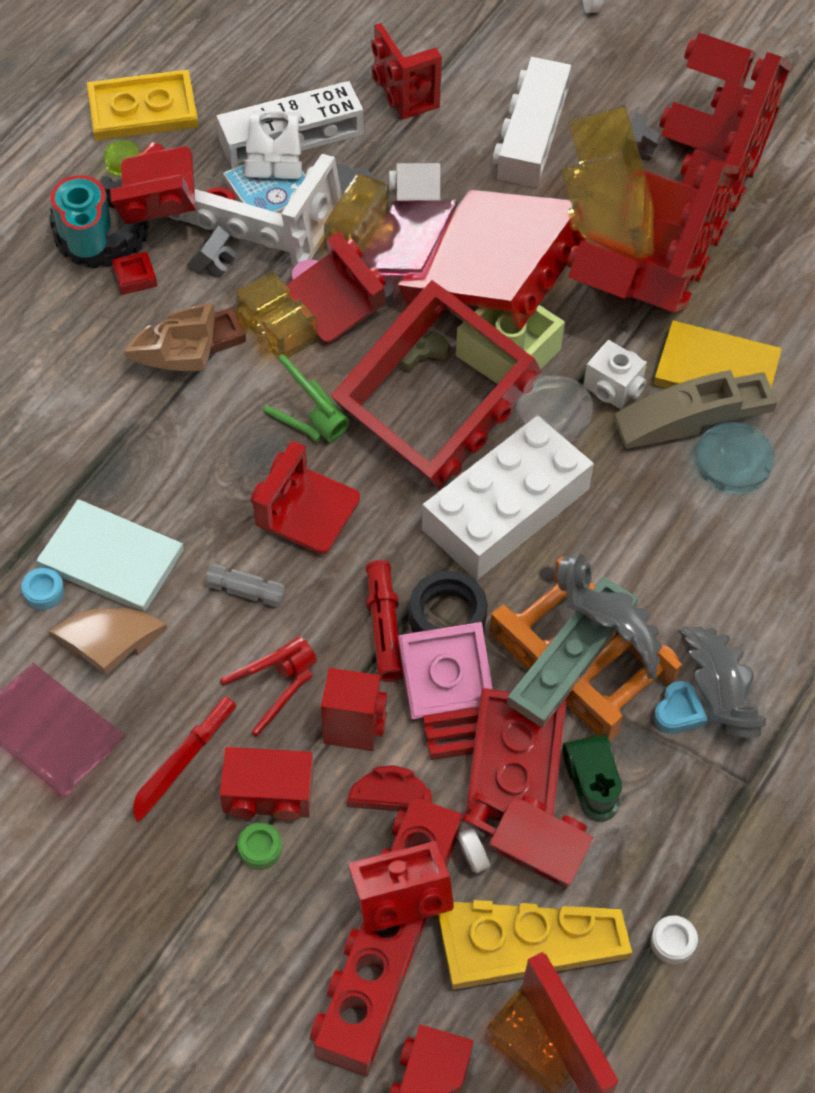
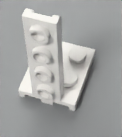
[168,154,344,266]

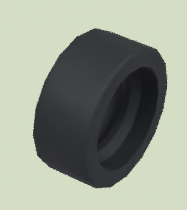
[409,570,488,633]

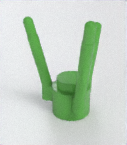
[263,354,350,443]

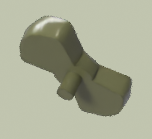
[398,332,449,371]

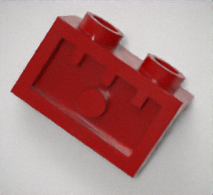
[348,841,454,932]

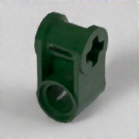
[562,733,622,822]

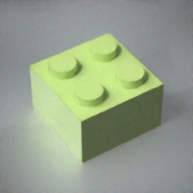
[456,305,565,384]

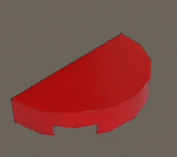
[347,765,433,811]

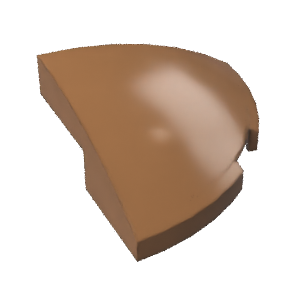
[124,303,215,371]
[49,607,167,676]

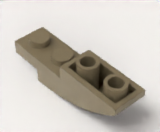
[614,370,777,449]

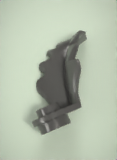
[557,553,662,679]
[678,626,766,737]

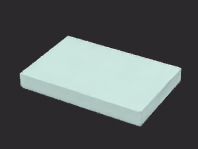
[36,499,184,612]

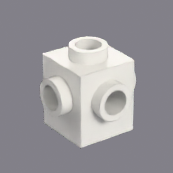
[583,340,647,409]

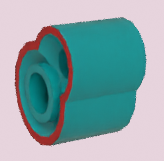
[50,175,111,257]

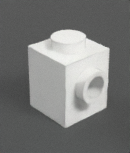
[389,163,440,200]

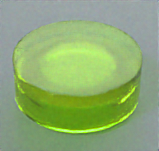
[104,140,139,175]

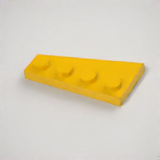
[437,900,632,990]

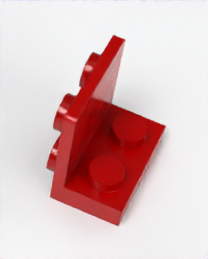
[371,23,442,120]

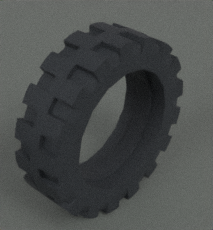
[49,177,149,268]

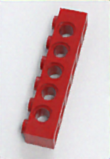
[309,796,462,1077]

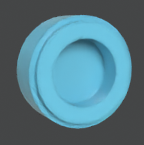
[21,568,65,610]

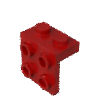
[110,146,196,224]
[284,231,386,344]
[251,440,360,555]

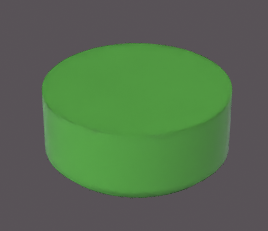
[238,823,282,870]

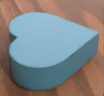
[653,681,708,734]

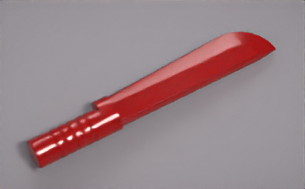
[133,696,236,822]

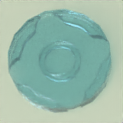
[696,422,775,494]

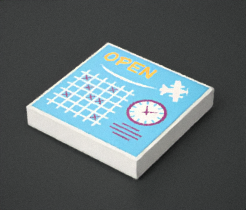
[223,164,305,214]

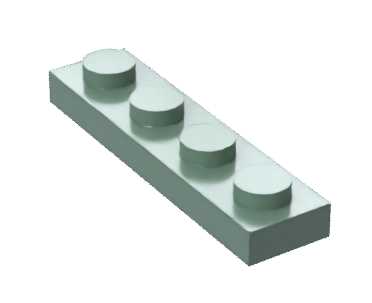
[507,576,639,728]

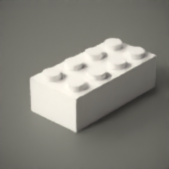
[422,415,594,580]

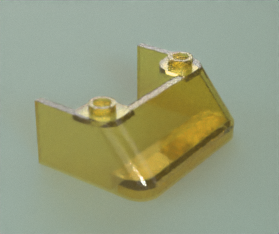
[561,105,654,259]

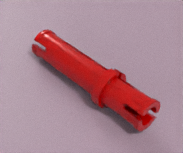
[365,560,404,682]

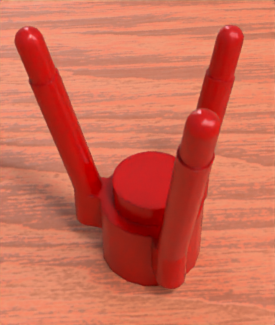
[220,636,317,736]

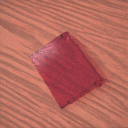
[361,200,457,275]
[0,663,125,797]

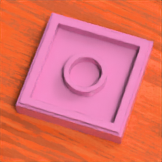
[397,622,492,719]

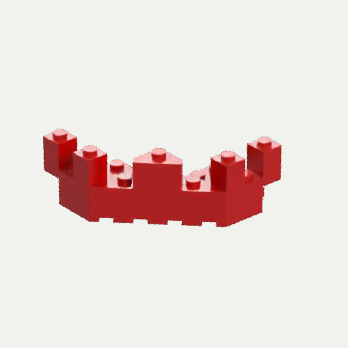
[567,32,793,312]

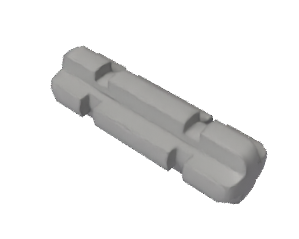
[205,564,285,607]

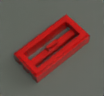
[423,707,479,760]

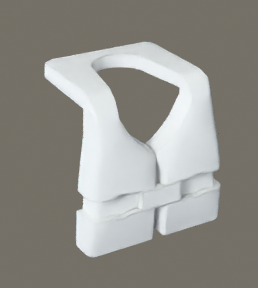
[244,111,302,179]

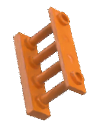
[489,556,682,741]

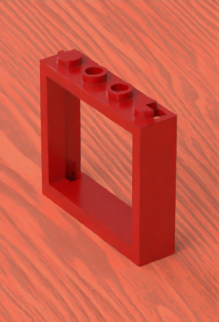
[330,279,542,489]

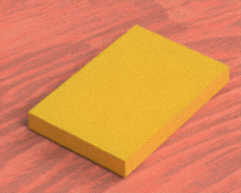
[87,69,198,141]
[653,320,782,389]

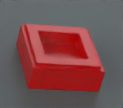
[112,251,158,295]

